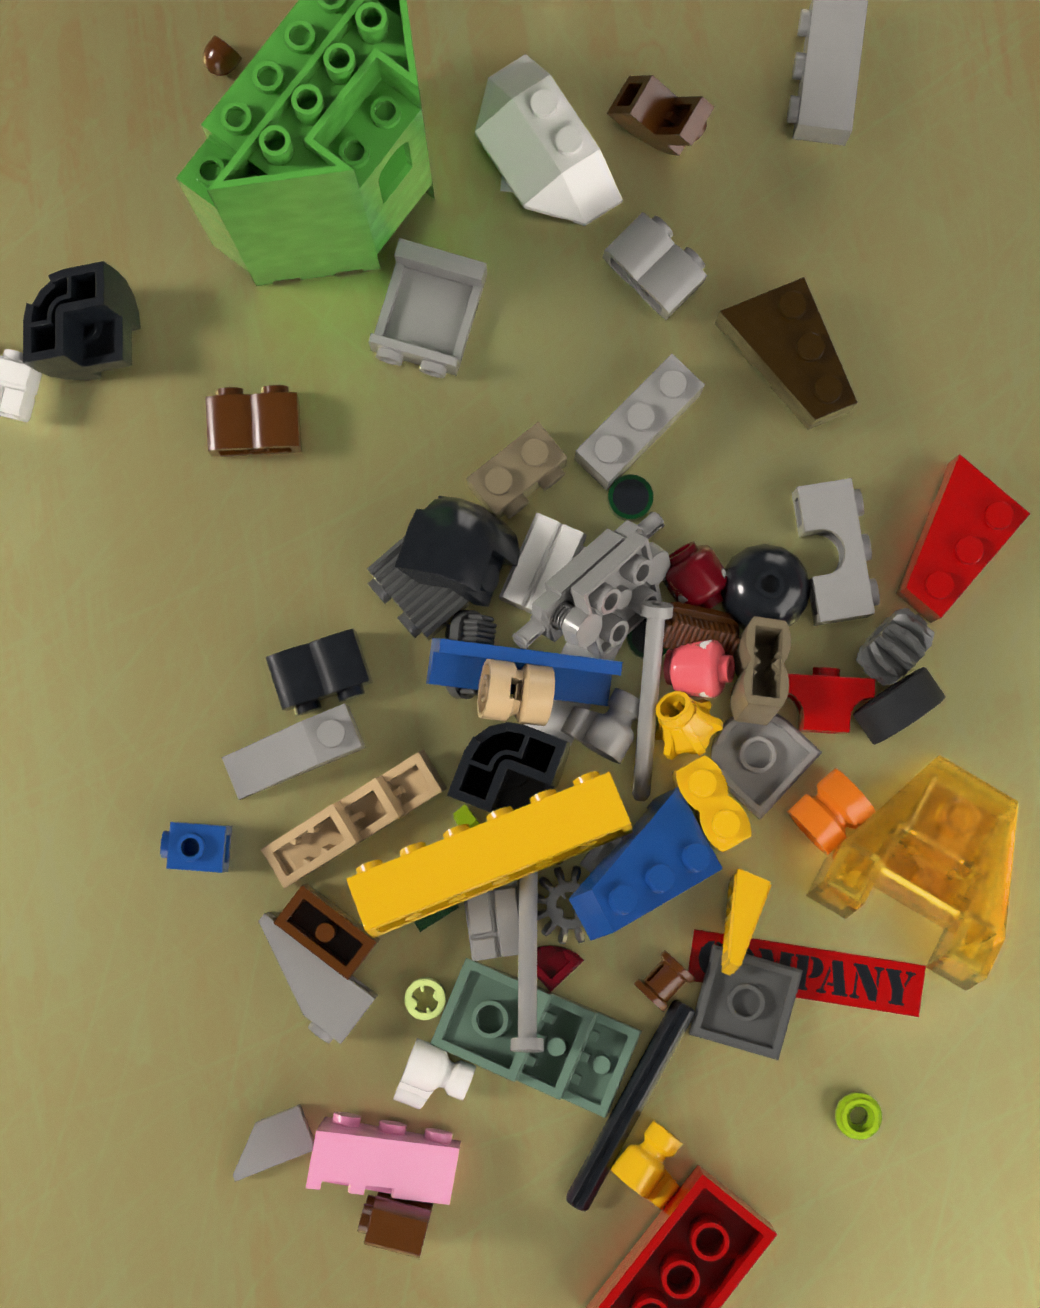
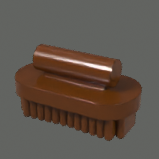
[663,602,740,656]

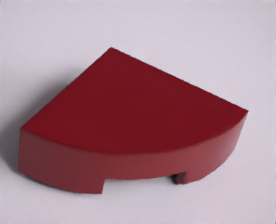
[537,945,584,992]

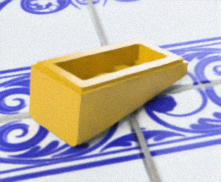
[721,869,772,976]

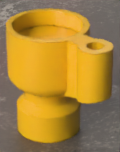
[610,1120,683,1210]

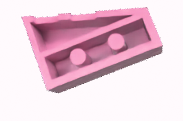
[306,1111,461,1205]

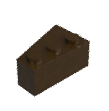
[715,277,858,430]

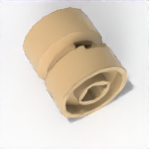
[477,659,555,726]

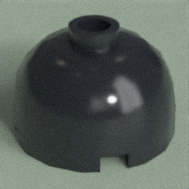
[721,544,811,631]

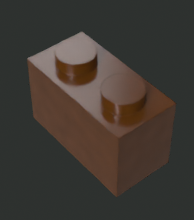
[274,883,380,980]

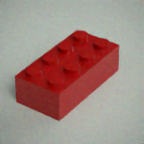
[586,1165,777,1308]

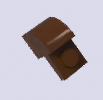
[607,75,714,156]

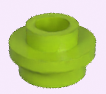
[835,1092,882,1140]

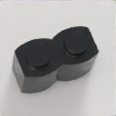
[265,629,373,716]

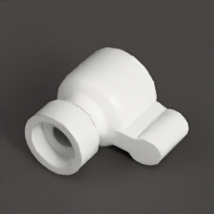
[393,1038,476,1110]

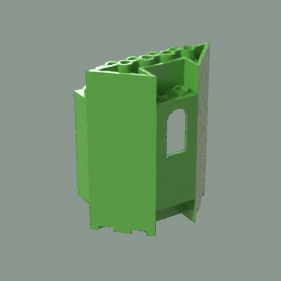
[176,0,435,286]

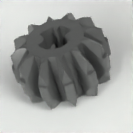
[856,608,935,686]
[537,866,585,944]

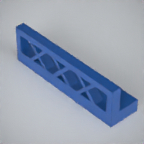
[426,638,623,706]

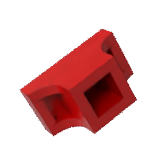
[787,667,875,734]

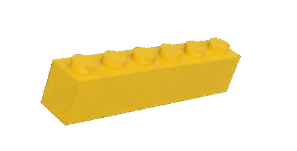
[346,771,633,938]

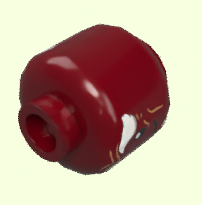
[662,541,727,609]

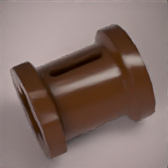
[634,950,695,1012]

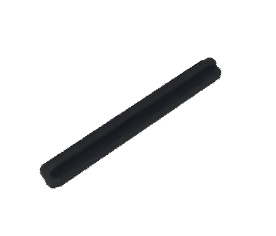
[566,1000,695,1212]

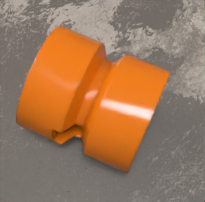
[787,768,876,855]

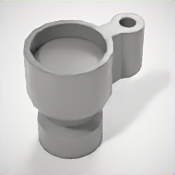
[561,688,640,764]

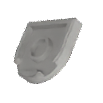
[711,714,822,819]

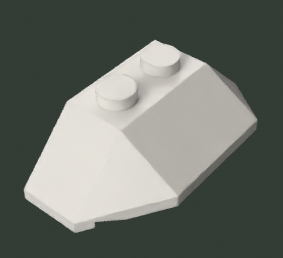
[475,54,623,226]

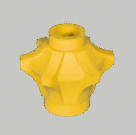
[655,691,723,760]

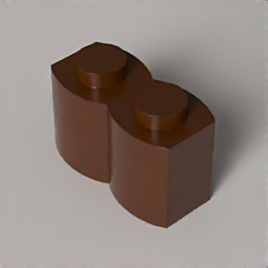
[205,385,302,457]
[357,1192,433,1259]

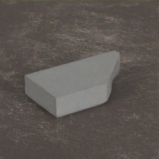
[233,1104,314,1182]

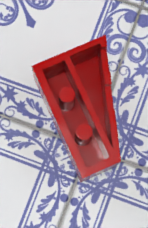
[896,454,1030,623]

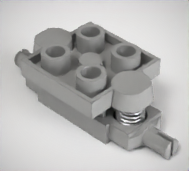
[512,512,671,659]

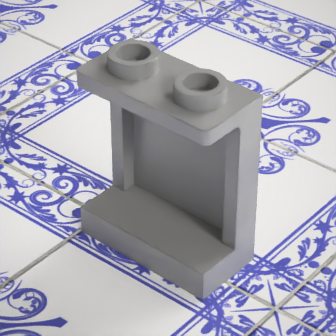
[368,238,487,378]

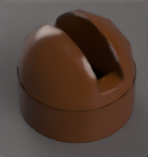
[203,35,242,76]

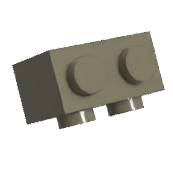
[466,422,567,519]

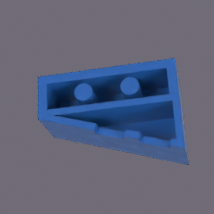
[569,787,723,941]

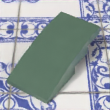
[430,958,642,1118]

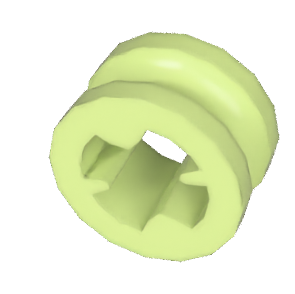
[404,977,446,1020]

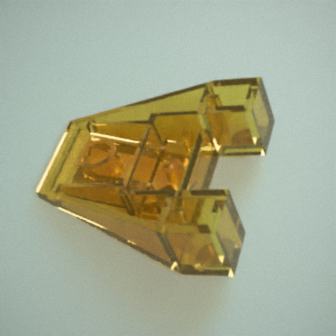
[806,755,1018,991]

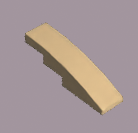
[261,750,448,888]

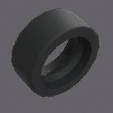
[853,667,946,745]

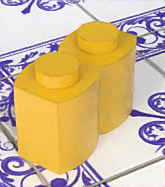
[672,755,752,852]

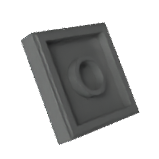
[688,944,803,1060]

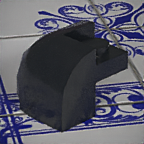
[23,261,141,380]
[395,496,520,607]
[447,722,570,813]

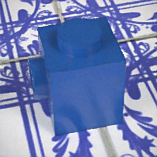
[160,822,232,873]

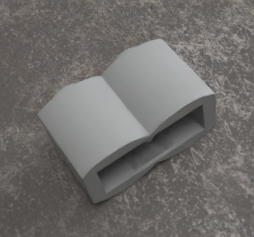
[603,212,707,320]

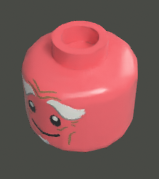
[663,639,735,698]

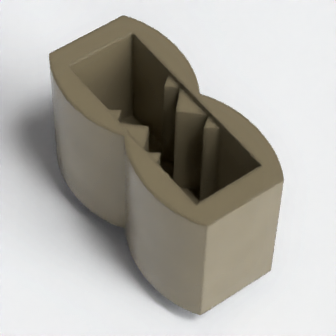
[730,616,791,725]

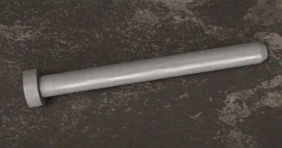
[632,601,673,801]
[510,871,544,1053]

